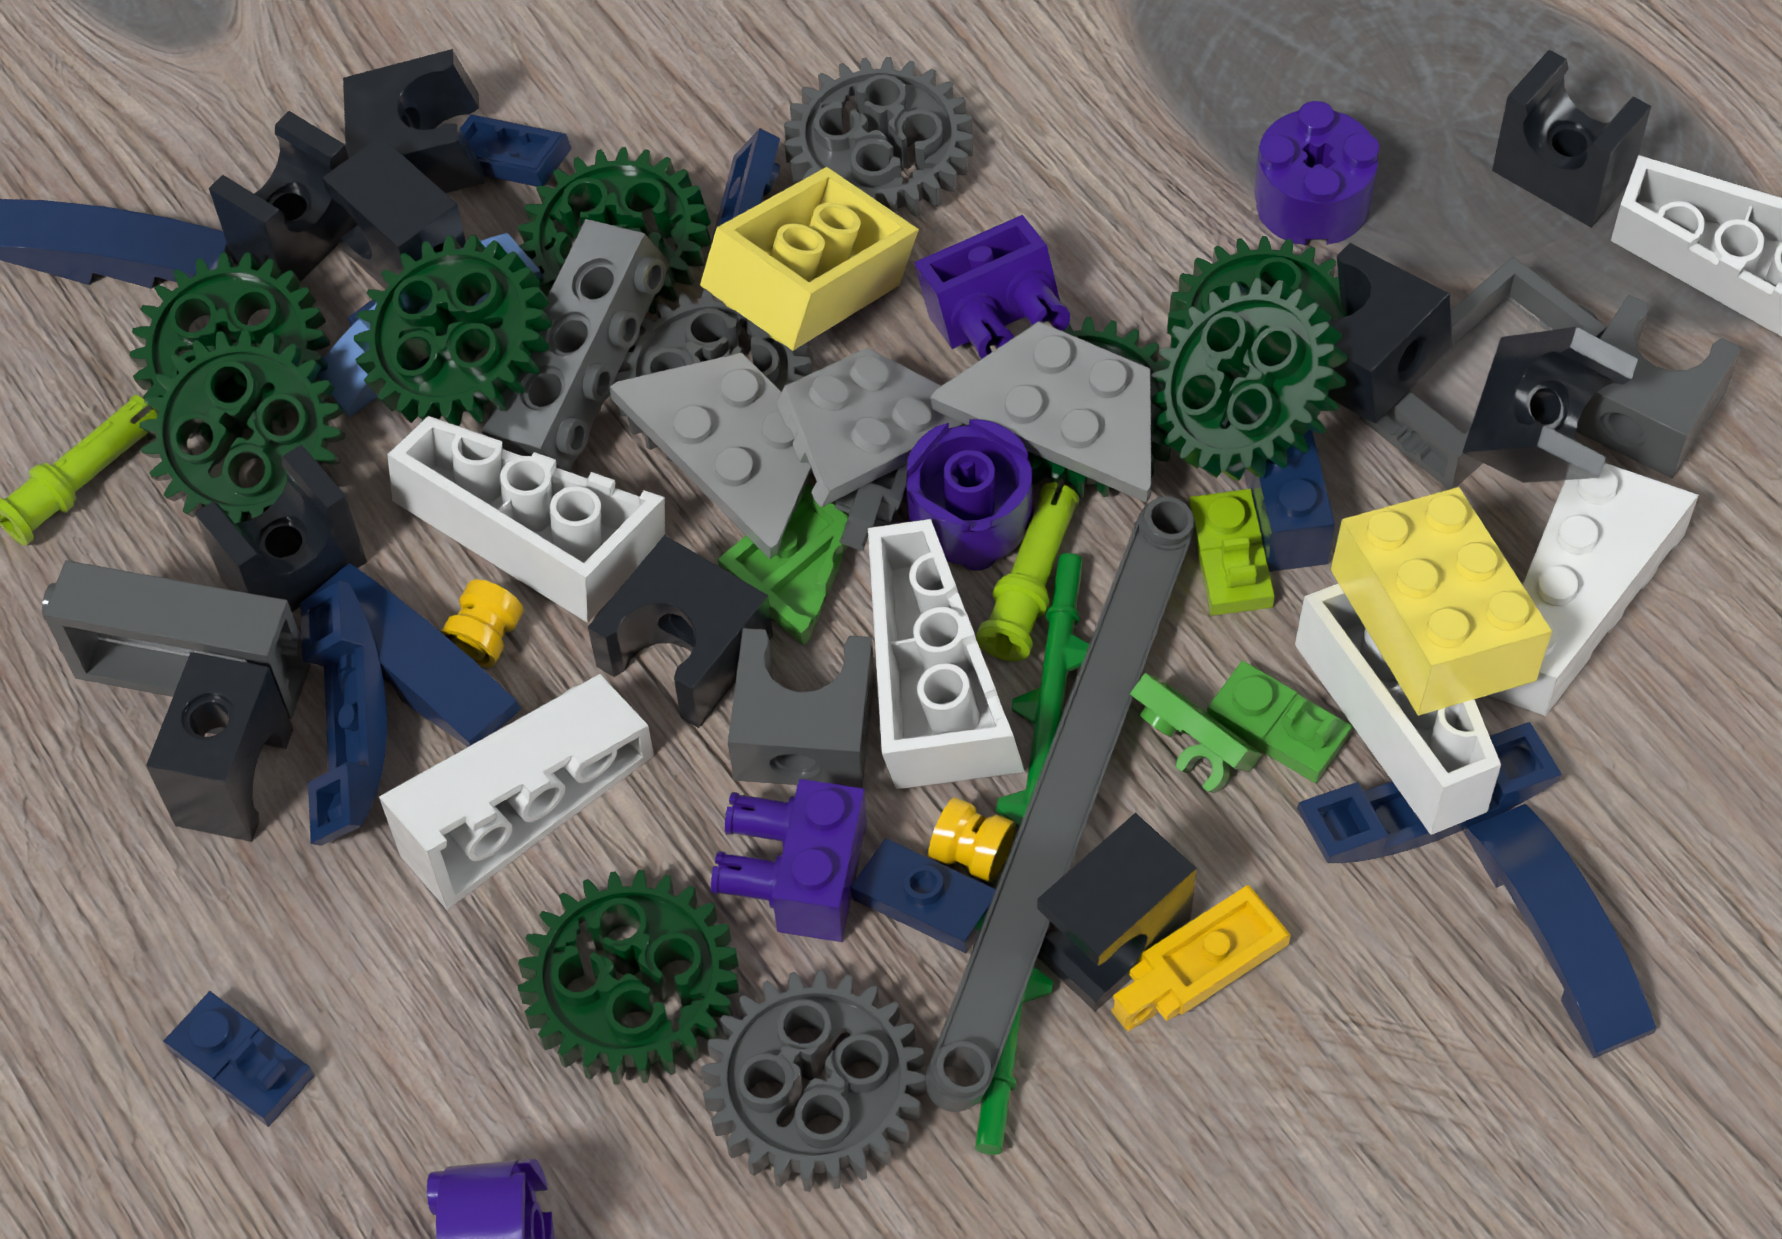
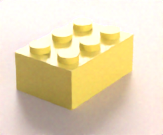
[700,167,919,351]
[1331,487,1552,716]

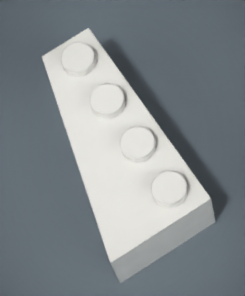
[387,416,665,623]
[1488,463,1699,716]
[868,519,1025,789]

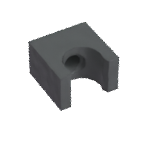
[1576,294,1742,479]
[728,628,875,788]

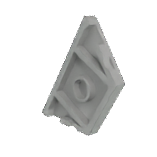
[931,322,1151,503]
[777,348,966,507]
[610,353,813,560]

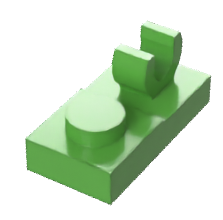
[1207,660,1352,784]
[1130,673,1262,793]

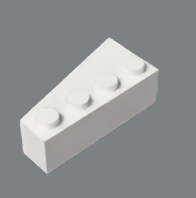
[1611,155,1782,337]
[1295,583,1501,835]
[379,674,654,910]

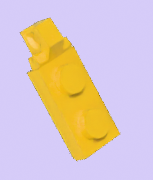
[1111,885,1291,1032]

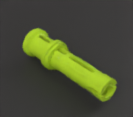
[0,395,157,546]
[975,483,1080,662]

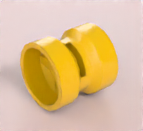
[441,579,524,668]
[928,797,1016,883]

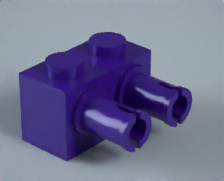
[914,215,1070,359]
[711,779,867,942]

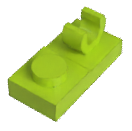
[1188,489,1275,616]

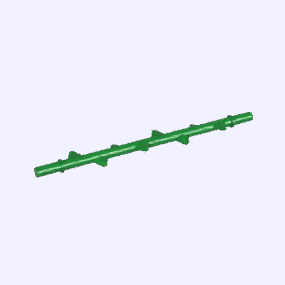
[975,553,1089,1155]

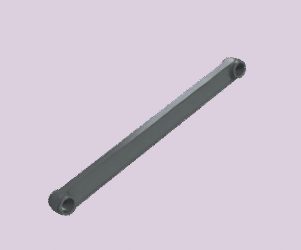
[925,496,1194,1112]

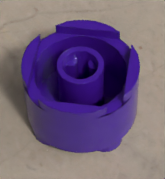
[1254,101,1379,245]
[906,419,1033,571]
[427,1159,554,1239]

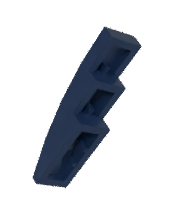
[0,199,227,289]
[305,563,521,747]

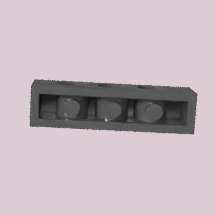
[482,219,670,472]

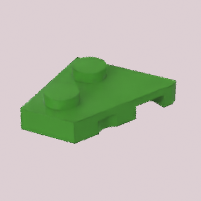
[718,483,848,646]

